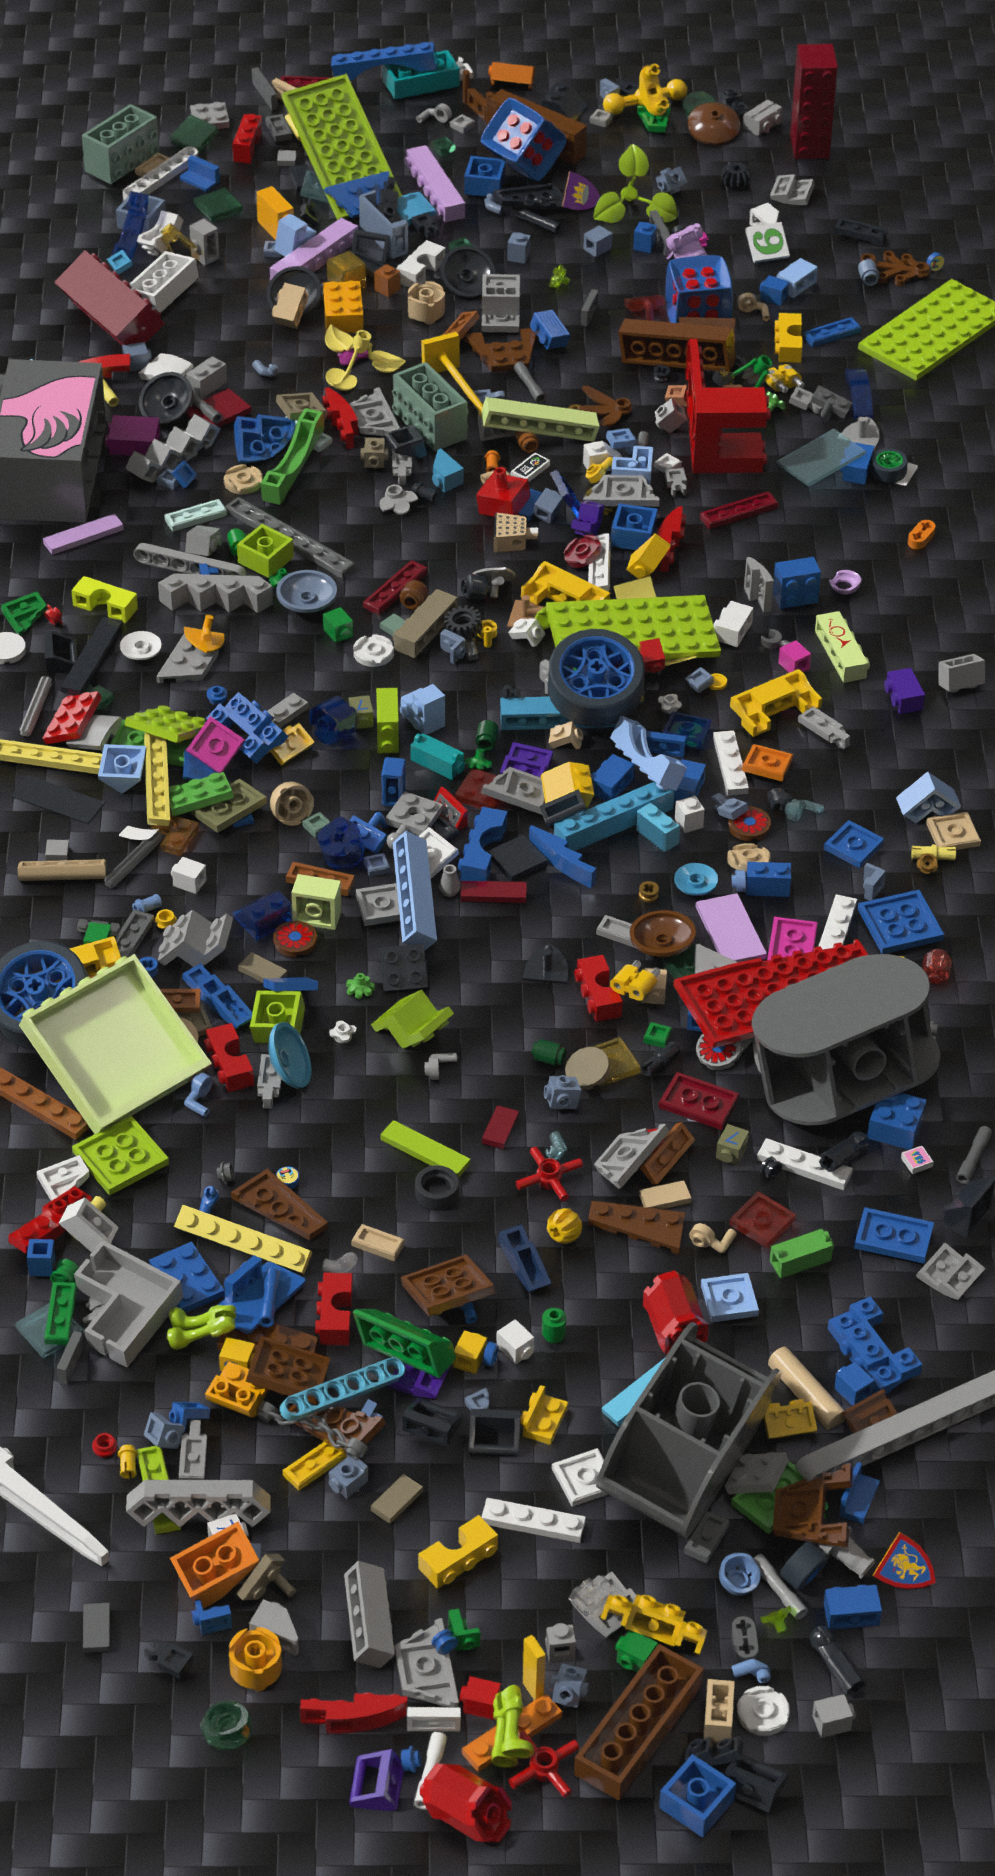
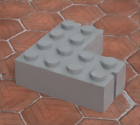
[74,1240,184,1368]

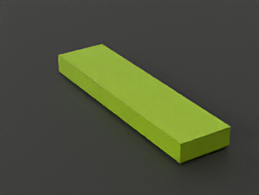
[380,1120,470,1178]
[136,1446,180,1534]

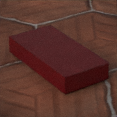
[482,1106,519,1149]

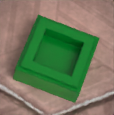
[643,1022,672,1048]

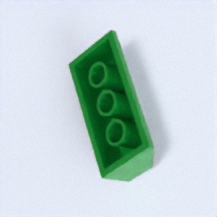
[353,1309,456,1378]

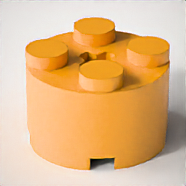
[229,1627,282,1692]

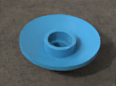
[674,863,718,895]

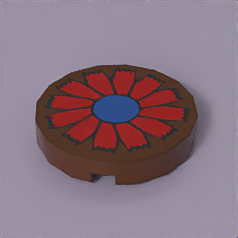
[728,807,771,841]
[273,921,317,957]

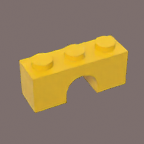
[774,313,802,363]
[418,1515,498,1589]

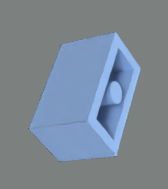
[777,258,818,298]

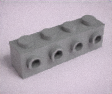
[344,1561,395,1668]

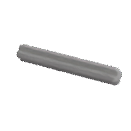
[20,676,52,737]

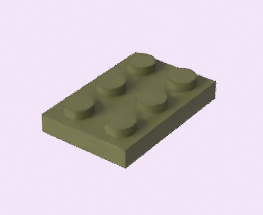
[191,779,267,833]

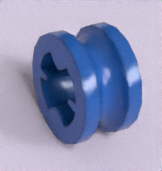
[139,957,158,978]
[431,1629,458,1655]

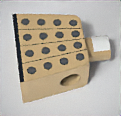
[494,513,538,552]

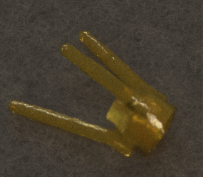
[161,223,196,253]

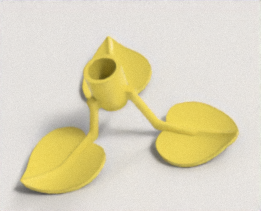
[325,324,406,391]

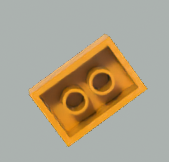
[323,281,363,333]

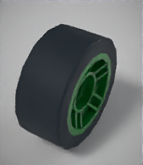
[870,448,908,483]

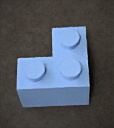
[274,214,316,257]
[612,446,653,485]
[400,684,445,735]
[896,772,961,824]

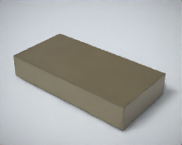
[238,952,287,983]
[371,1474,423,1524]

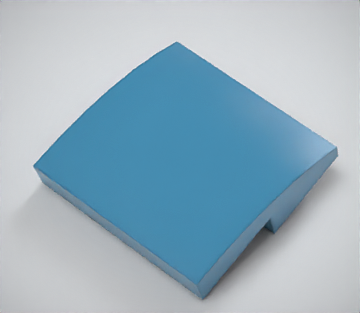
[397,192,437,226]

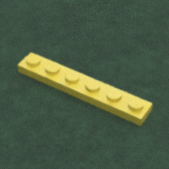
[144,732,170,826]
[0,739,102,774]
[174,1205,312,1274]

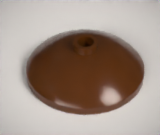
[688,102,740,145]
[630,910,696,957]

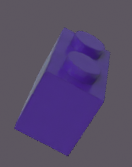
[884,668,925,714]

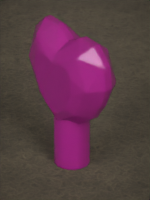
[337,349,369,366]

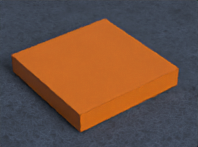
[742,744,793,781]

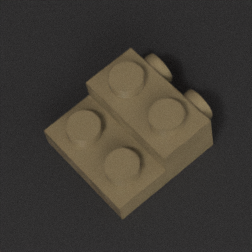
[276,392,327,422]

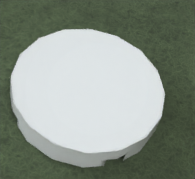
[0,632,26,664]
[353,634,394,667]
[737,1686,790,1736]

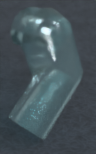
[545,1131,567,1160]

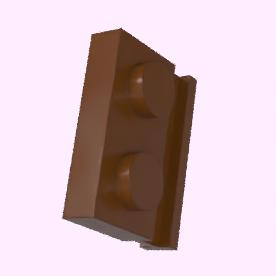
[841,1389,897,1434]

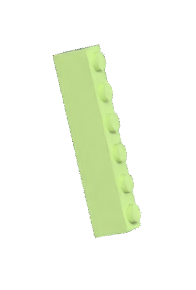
[481,397,599,442]

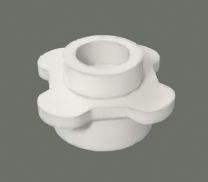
[658,694,682,713]
[330,1021,356,1043]

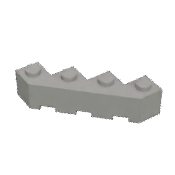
[126,414,221,483]
[158,574,273,613]
[126,1480,270,1527]

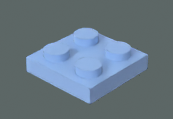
[701,1273,759,1322]

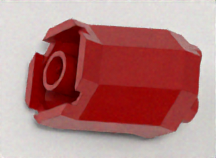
[643,1270,709,1354]
[419,1764,512,1842]

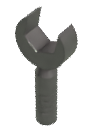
[761,629,806,649]

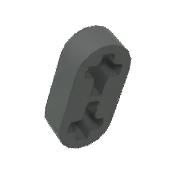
[731,1616,758,1663]

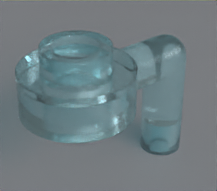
[785,799,824,822]

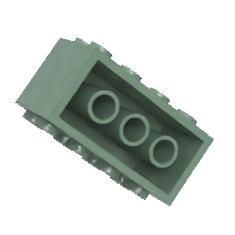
[82,104,159,184]
[392,362,468,451]

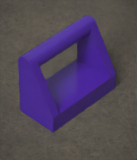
[349,1749,404,1811]

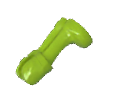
[167,1305,237,1350]
[492,1685,534,1768]

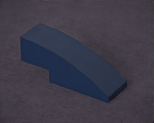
[498,1224,551,1293]

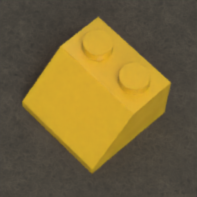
[541,762,594,808]

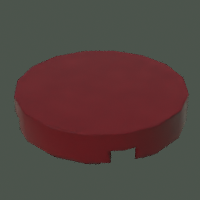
[564,535,602,568]

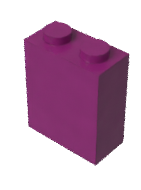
[105,415,160,456]

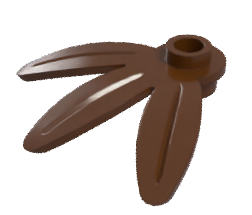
[579,386,632,427]

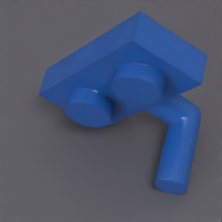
[341,812,389,855]

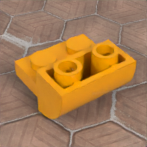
[205,1361,269,1418]

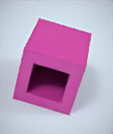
[779,640,811,673]

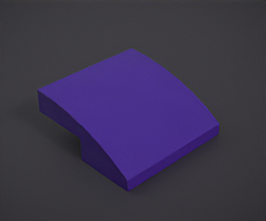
[500,742,553,778]
[388,1362,451,1398]

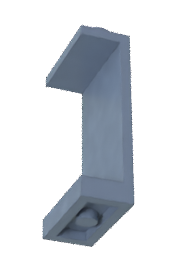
[359,190,408,258]

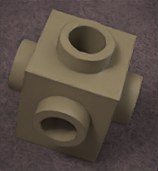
[361,438,388,468]

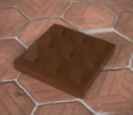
[401,1254,495,1316]
[245,1336,330,1404]

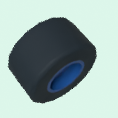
[780,1541,828,1591]

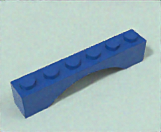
[331,42,438,81]

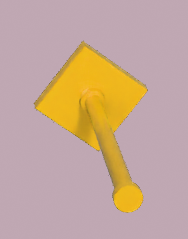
[421,332,483,418]

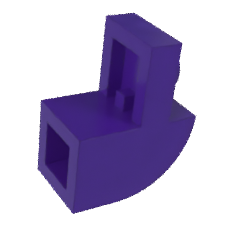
[571,500,605,536]

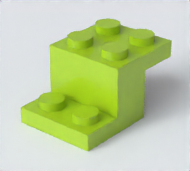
[371,990,454,1049]

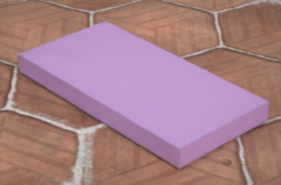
[696,893,766,962]

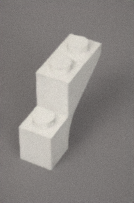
[137,211,183,257]

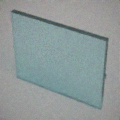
[777,429,866,486]

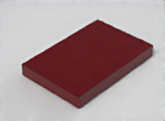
[184,389,251,427]
[659,1072,740,1130]

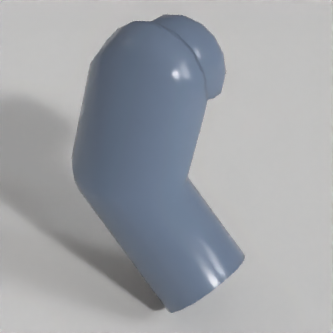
[252,360,279,377]

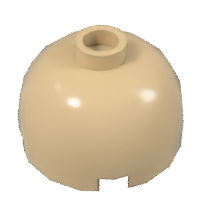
[270,781,314,826]

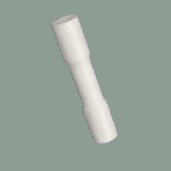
[414,1732,447,1809]

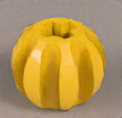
[547,1208,582,1244]

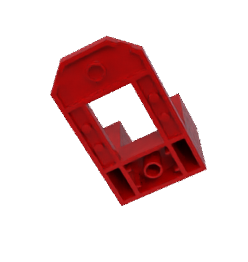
[686,339,771,473]

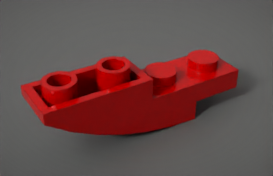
[322,388,358,449]
[657,506,686,572]
[8,1186,92,1254]
[300,1693,408,1734]

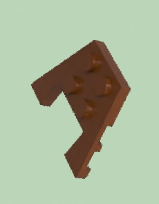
[465,328,537,372]
[773,1463,853,1547]

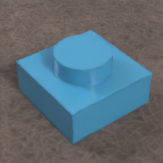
[107,250,133,274]

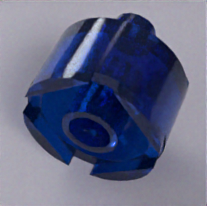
[309,696,357,745]
[317,817,365,869]

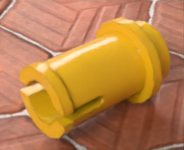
[118,1445,138,1479]

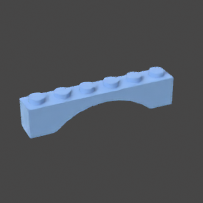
[610,716,687,791]

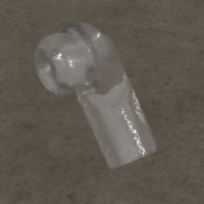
[323,1252,358,1273]

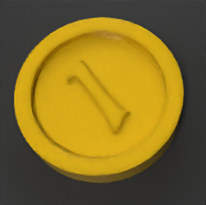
[709,673,727,690]

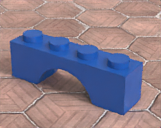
[458,807,507,881]

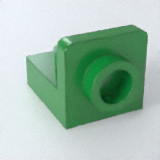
[448,1609,481,1651]

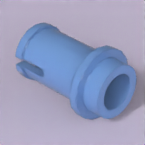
[132,894,162,913]

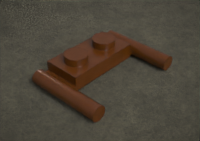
[463,70,493,125]

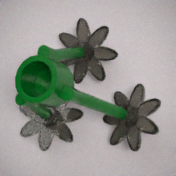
[719,355,773,387]

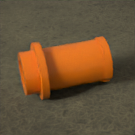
[485,450,500,472]

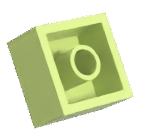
[291,874,342,930]

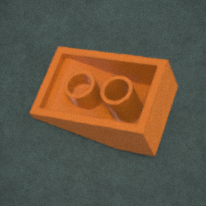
[170,1521,260,1609]

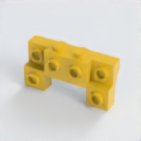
[521,561,610,605]
[730,669,822,737]
[34,936,121,983]
[601,1594,707,1654]

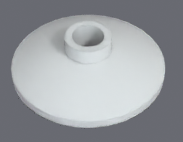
[120,631,161,660]

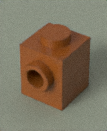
[374,264,400,297]

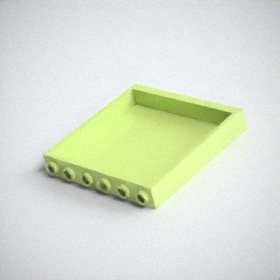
[19,954,212,1134]

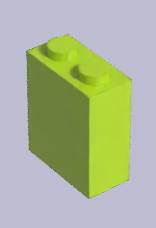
[376,688,399,753]

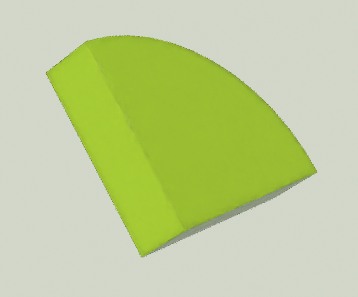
[535,607,550,630]

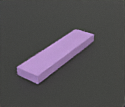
[43,514,124,555]

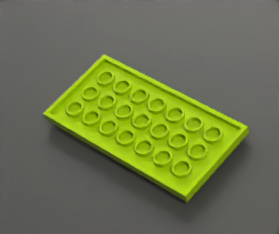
[281,74,402,221]
[858,279,995,381]
[546,595,721,660]

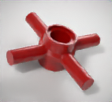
[516,1147,583,1202]
[508,1731,579,1798]

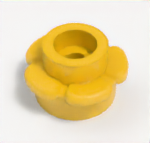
[155,909,177,929]

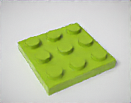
[125,706,206,743]
[72,1116,169,1196]

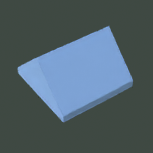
[98,744,146,793]

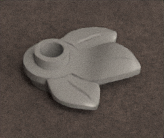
[380,485,418,515]

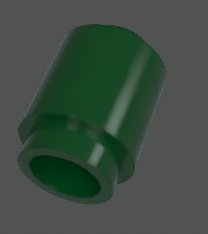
[476,720,499,751]
[531,1039,567,1066]

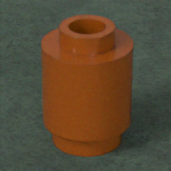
[515,431,539,453]

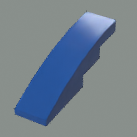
[529,825,596,888]
[182,963,252,1029]

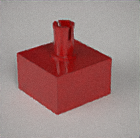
[476,467,531,517]

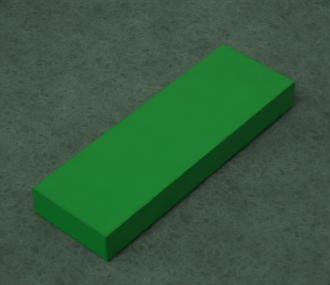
[44,1282,77,1345]

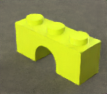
[72,576,138,623]

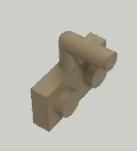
[236,1554,296,1600]

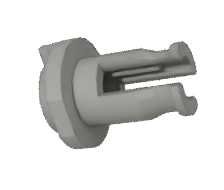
[818,1526,875,1578]

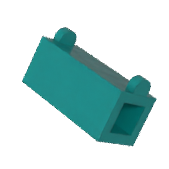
[411,733,465,780]

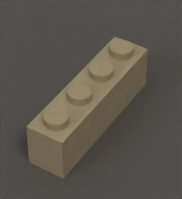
[393,589,457,658]

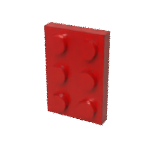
[42,691,102,744]

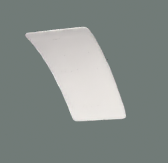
[119,826,159,840]

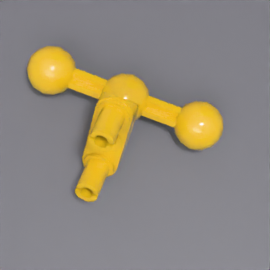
[603,64,687,116]

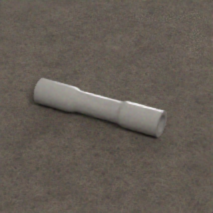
[753,1554,808,1620]

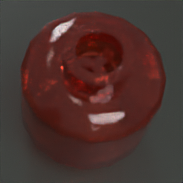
[922,949,952,984]

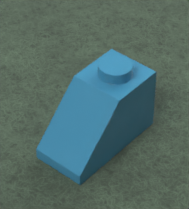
[432,449,463,492]

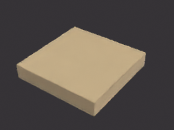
[926,812,981,850]

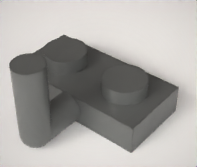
[810,385,852,419]

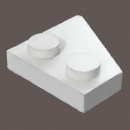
[37,1155,90,1201]

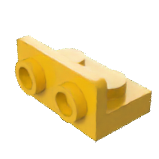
[266,723,315,766]
[520,1385,568,1445]
[763,1399,817,1440]

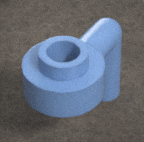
[731,869,746,892]
[184,1073,213,1117]

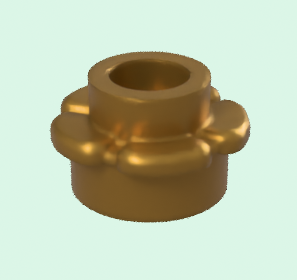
[917,853,938,874]

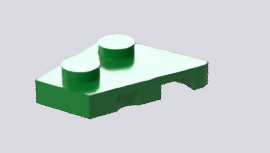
[637,105,671,133]
[1,592,46,636]

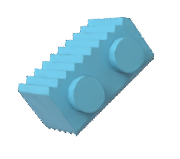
[636,803,680,852]

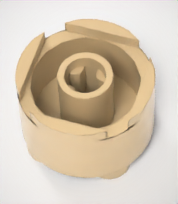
[408,281,445,324]

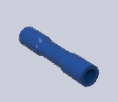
[259,1268,280,1327]

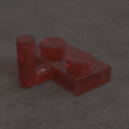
[624,295,665,321]

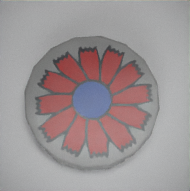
[696,1034,742,1070]

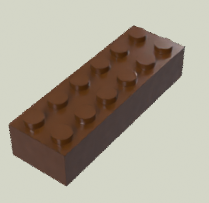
[489,89,587,165]
[618,319,736,372]
[574,1644,704,1801]

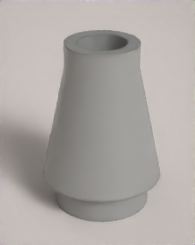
[439,864,461,897]

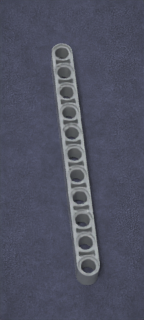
[795,1370,995,1482]

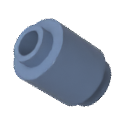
[858,259,879,286]

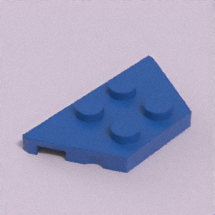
[324,171,390,218]

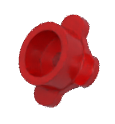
[44,604,63,625]

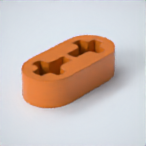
[908,520,936,549]

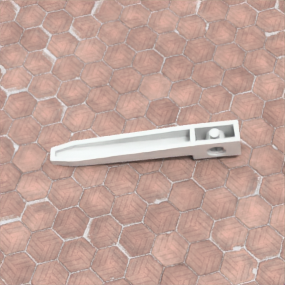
[0,1447,109,1566]

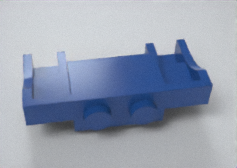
[206,692,289,764]
[828,1296,922,1394]

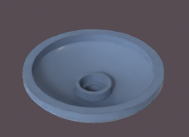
[276,570,337,613]

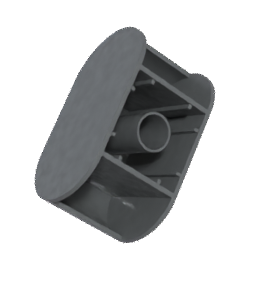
[752,954,940,1125]
[596,1322,782,1538]

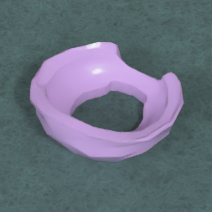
[829,570,861,595]

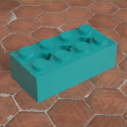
[383,50,460,99]

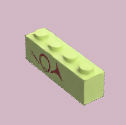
[815,611,870,683]

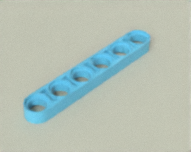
[280,1357,405,1421]

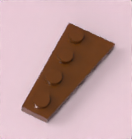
[231,1169,328,1240]
[588,1201,685,1254]
[217,1322,318,1353]
[288,1401,386,1459]

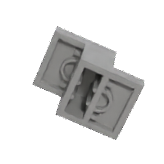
[482,274,520,333]
[157,910,233,967]

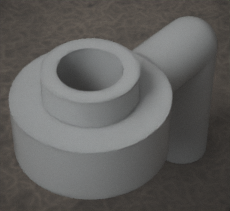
[416,104,452,123]
[425,1053,457,1080]

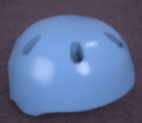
[719,1553,760,1596]

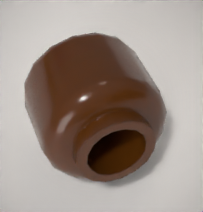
[400,580,428,610]

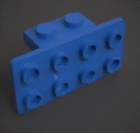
[218,1255,305,1334]

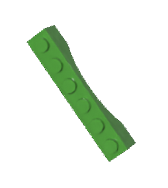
[261,408,324,505]

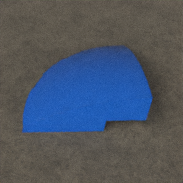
[234,414,295,463]

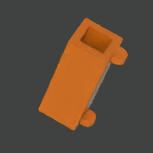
[488,62,536,90]

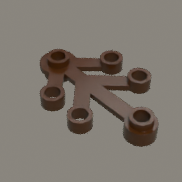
[861,251,931,286]

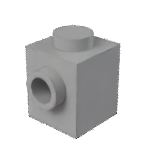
[655,398,687,434]

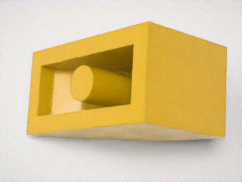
[627,533,671,579]

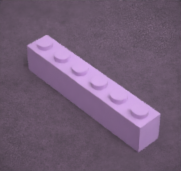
[404,145,465,222]
[270,218,358,281]

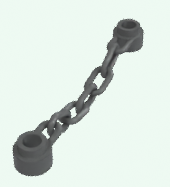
[256,1401,368,1460]

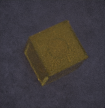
[327,251,366,288]

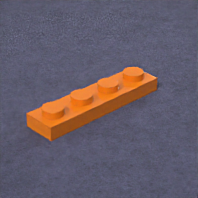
[462,1693,562,1772]

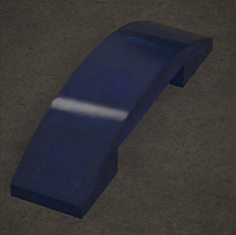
[111,191,149,260]
[845,369,873,419]

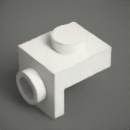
[509,619,545,647]

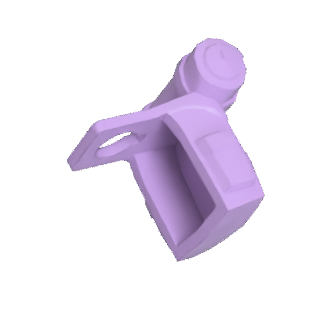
[666,223,707,260]

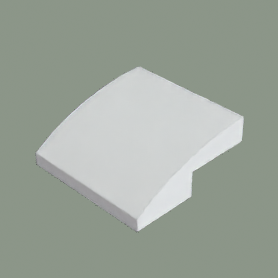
[139,353,193,380]

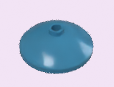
[269,1022,311,1089]

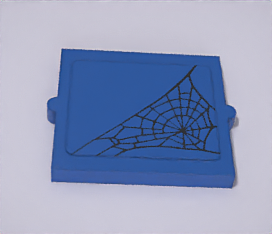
[183,748,217,780]

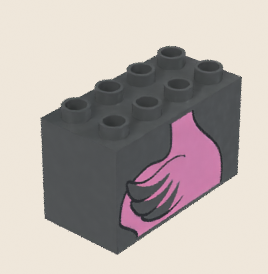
[0,359,107,523]

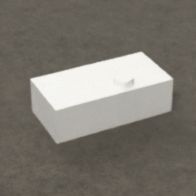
[130,251,199,313]

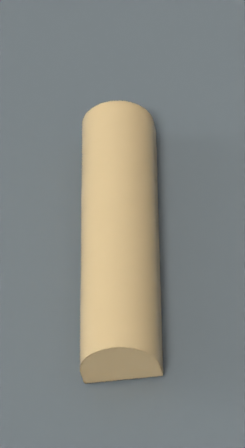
[18,859,107,881]
[768,1347,846,1431]

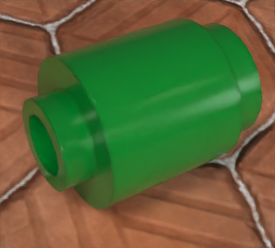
[227,528,246,557]
[542,1308,567,1343]

